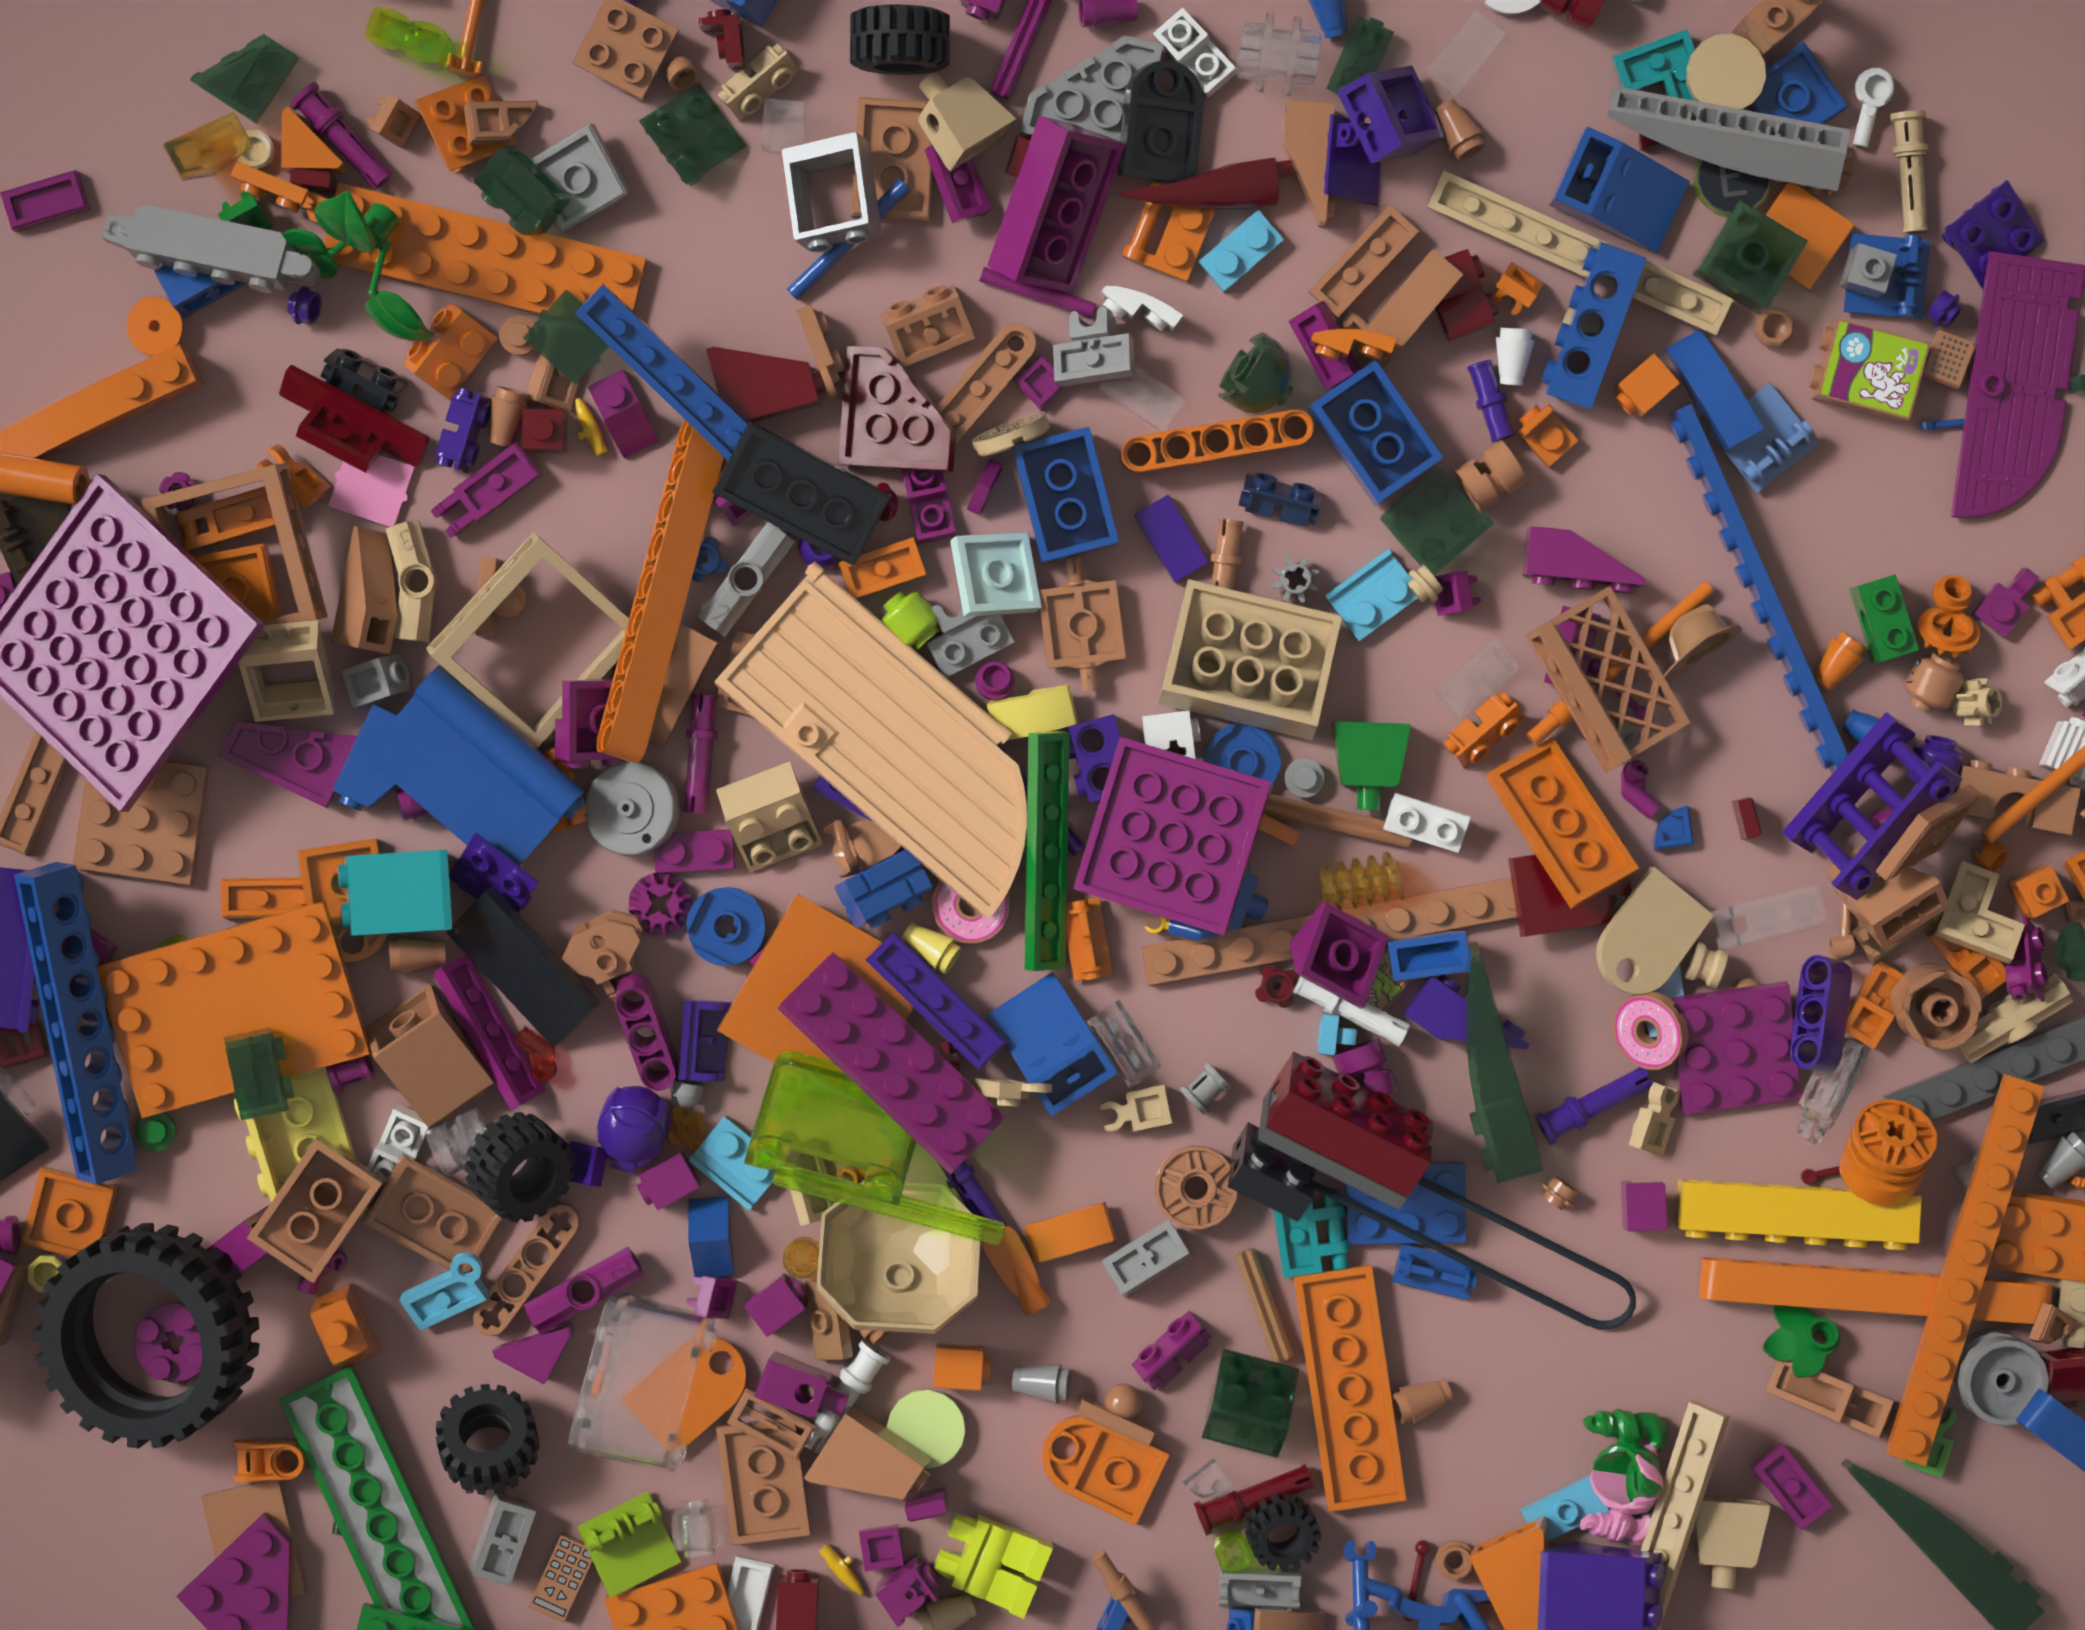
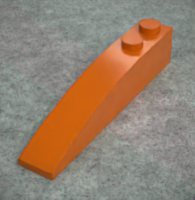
[0,344,205,460]

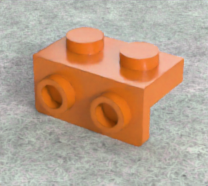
[404,303,498,401]

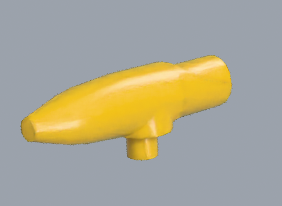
[575,398,609,457]
[818,1544,864,1596]

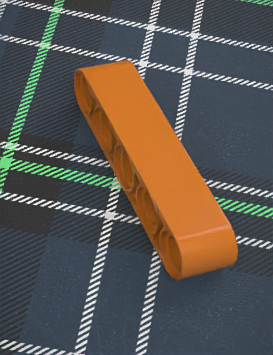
[1121,410,1314,474]

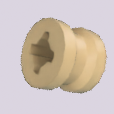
[1684,942,1728,989]

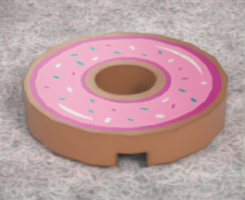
[932,880,1010,944]
[1612,991,1689,1070]

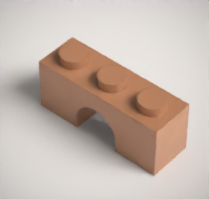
[1951,759,2081,835]

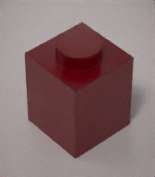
[522,409,568,453]

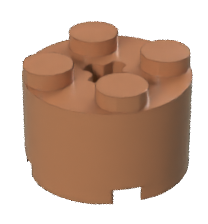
[1890,963,1982,1050]

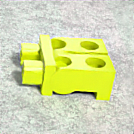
[933,1514,1053,1619]

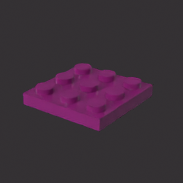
[1670,981,1801,1115]

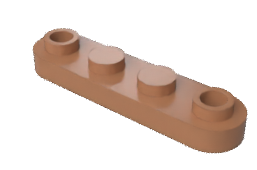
[936,323,1036,446]

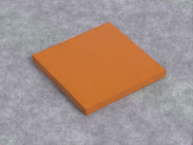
[717,893,914,1109]

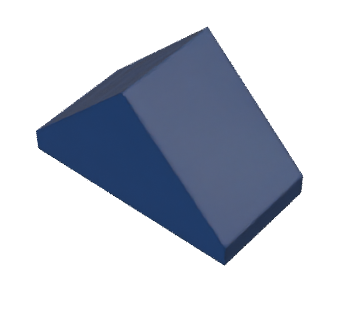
[688,1196,735,1277]

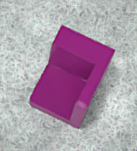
[1621,1181,1667,1231]

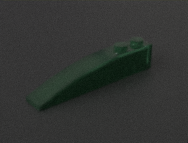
[1464,942,1544,1183]
[1841,1459,2045,1630]

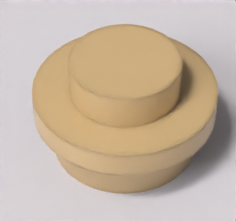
[1407,566,1443,603]

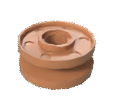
[1155,1145,1237,1230]

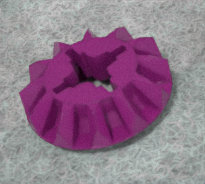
[629,872,692,935]

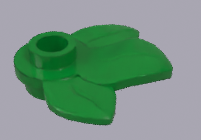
[1762,1305,1840,1378]

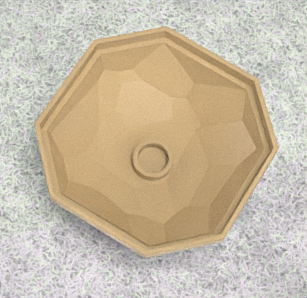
[816,1180,981,1334]

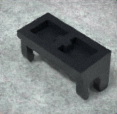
[2027,1089,2085,1145]

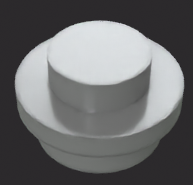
[1284,758,1324,798]

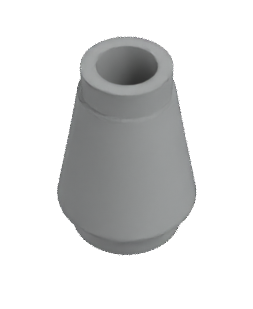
[2036,1131,2085,1189]
[1012,1364,1072,1404]

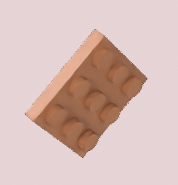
[73,761,209,885]

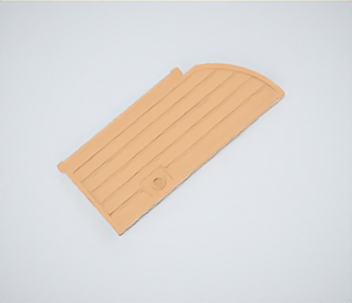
[714,561,1027,920]

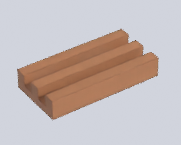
[727,1387,816,1461]

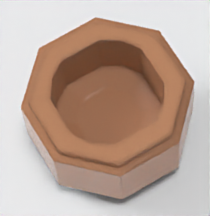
[1754,308,1794,347]

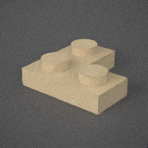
[1934,860,2025,964]

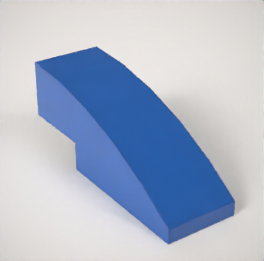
[1665,330,1764,451]

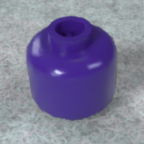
[1907,735,1964,784]

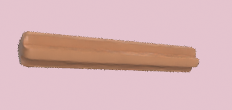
[1264,794,1413,847]

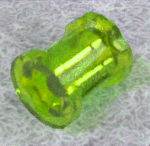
[1214,1531,1251,1573]

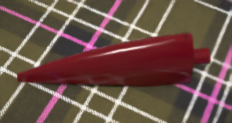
[1119,157,1294,210]

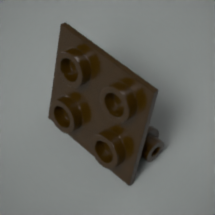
[0,496,71,585]

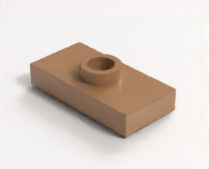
[805,1280,853,1360]

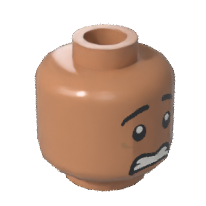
[1904,651,1964,713]

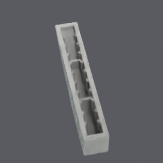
[1607,86,1851,191]

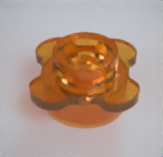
[666,1107,707,1150]

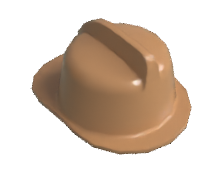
[1664,604,1742,683]

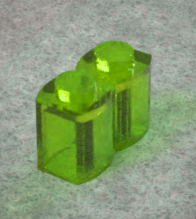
[364,7,455,71]

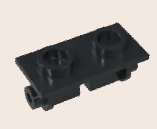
[321,348,408,412]

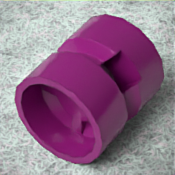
[1331,1038,1399,1096]

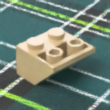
[716,761,823,873]

